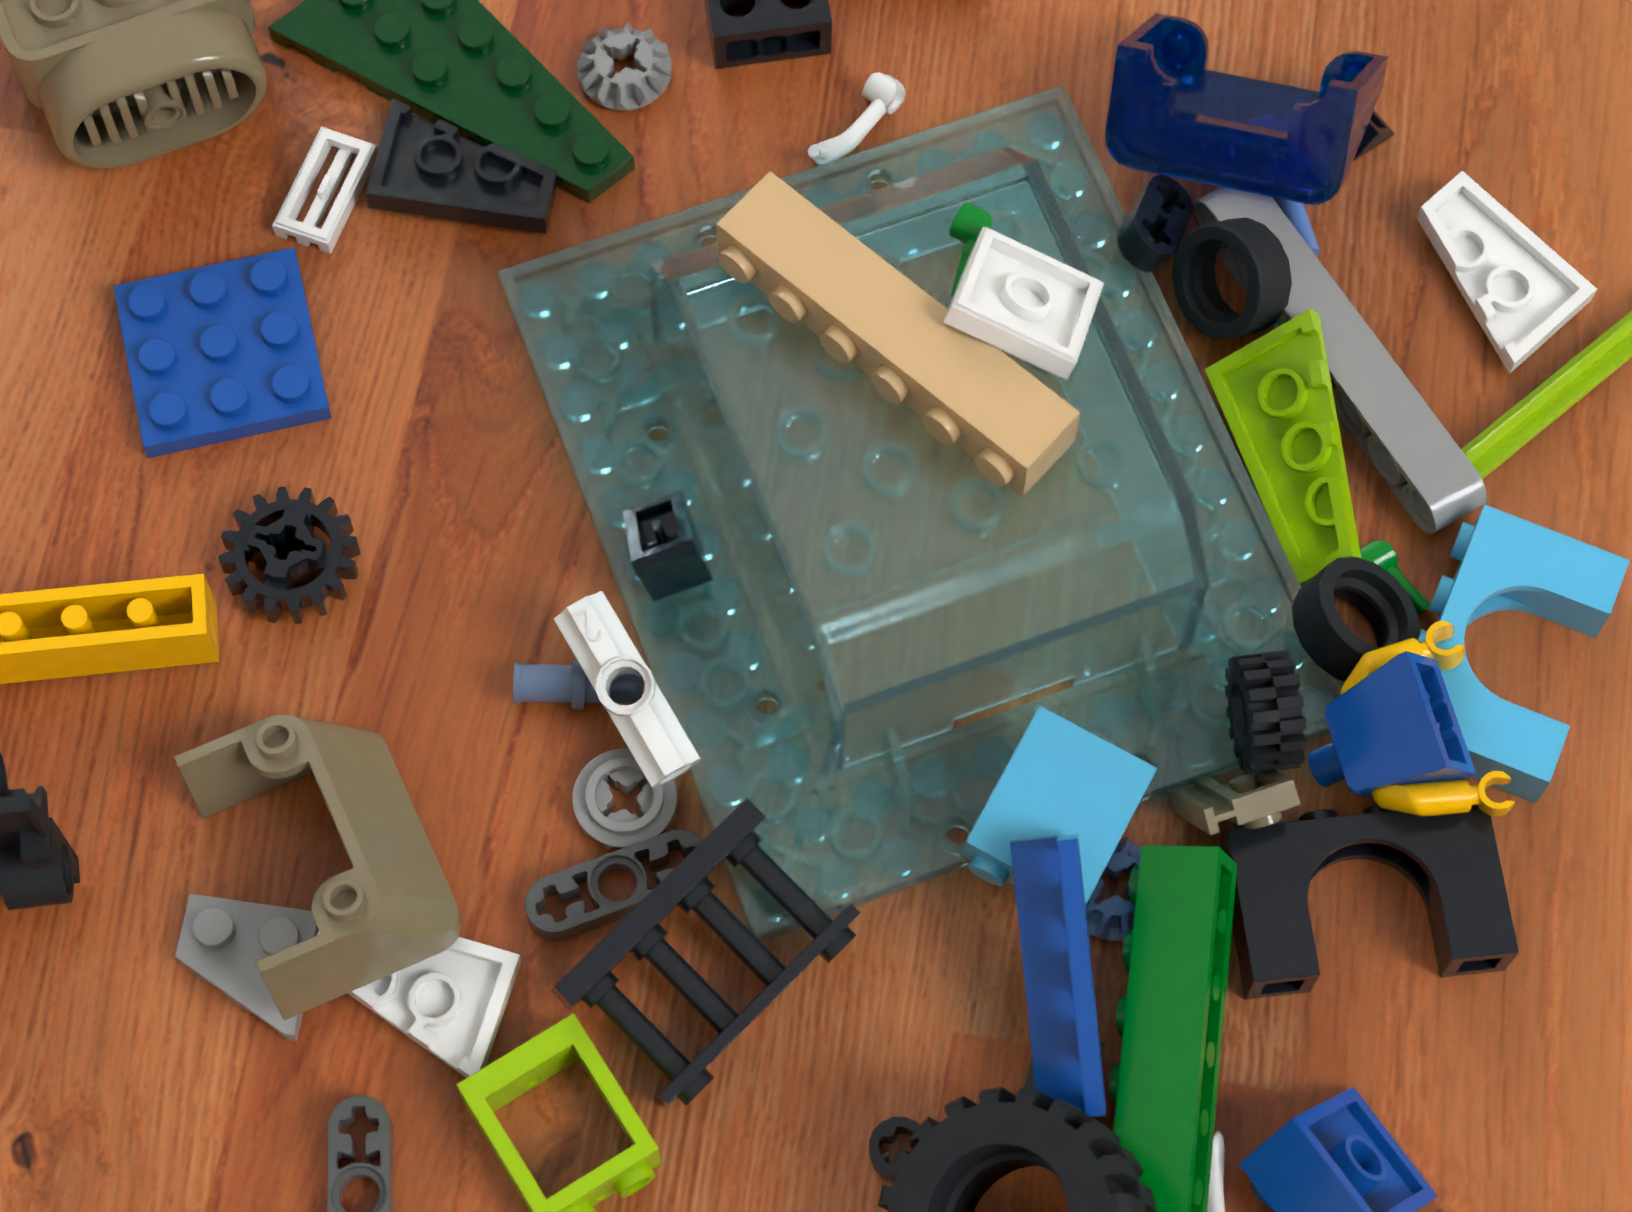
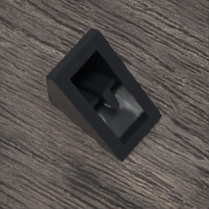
[623,490,714,602]

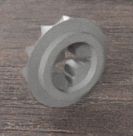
[577,21,672,110]
[573,748,677,850]

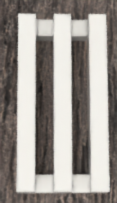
[272,127,378,254]

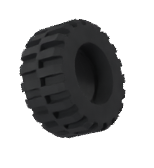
[878,1087,1157,1212]

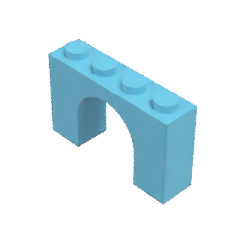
[1418,504,1630,804]

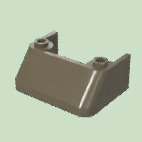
[174,715,462,1020]

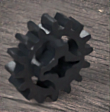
[219,486,361,624]

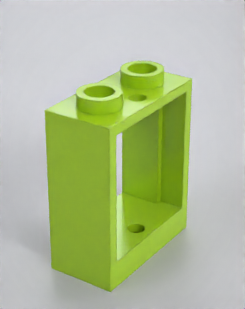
[456,1013,661,1212]

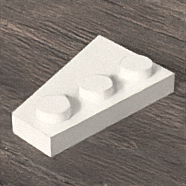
[1417,171,1597,374]
[317,931,522,1078]

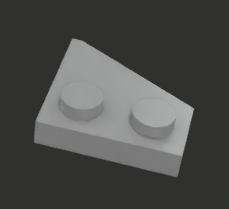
[175,893,319,1042]

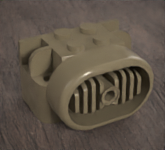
[0,0,267,169]

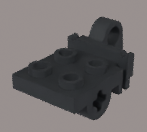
[0,752,80,910]

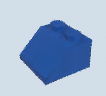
[1239,1087,1438,1212]

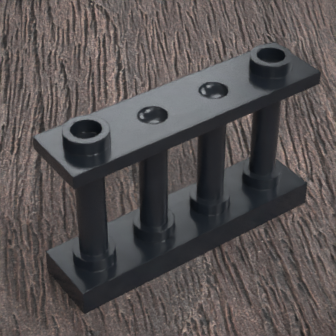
[552,798,860,1107]

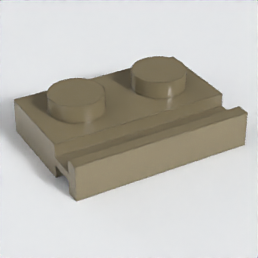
[1166,763,1301,835]

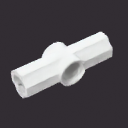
[554,591,701,789]

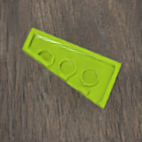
[1205,309,1362,587]

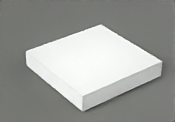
[943,226,1104,380]

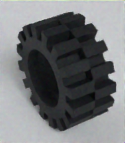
[1225,650,1307,774]

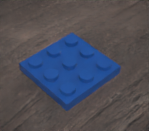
[113,247,332,458]

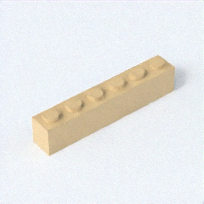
[716,171,1080,497]

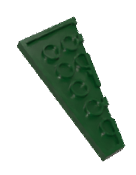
[268,0,635,203]

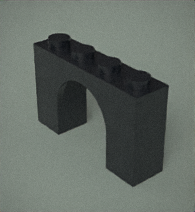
[1220,804,1519,1000]

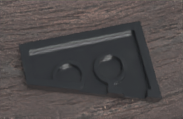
[366,98,558,234]

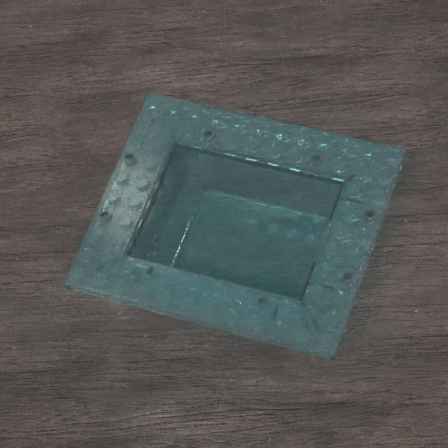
[498,85,1345,941]

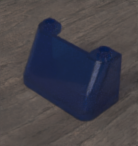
[1105,13,1388,204]

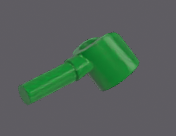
[949,202,993,297]
[1360,540,1430,615]

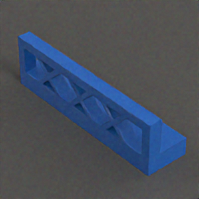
[1010,834,1107,1117]

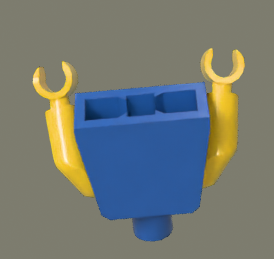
[1308,621,1515,817]

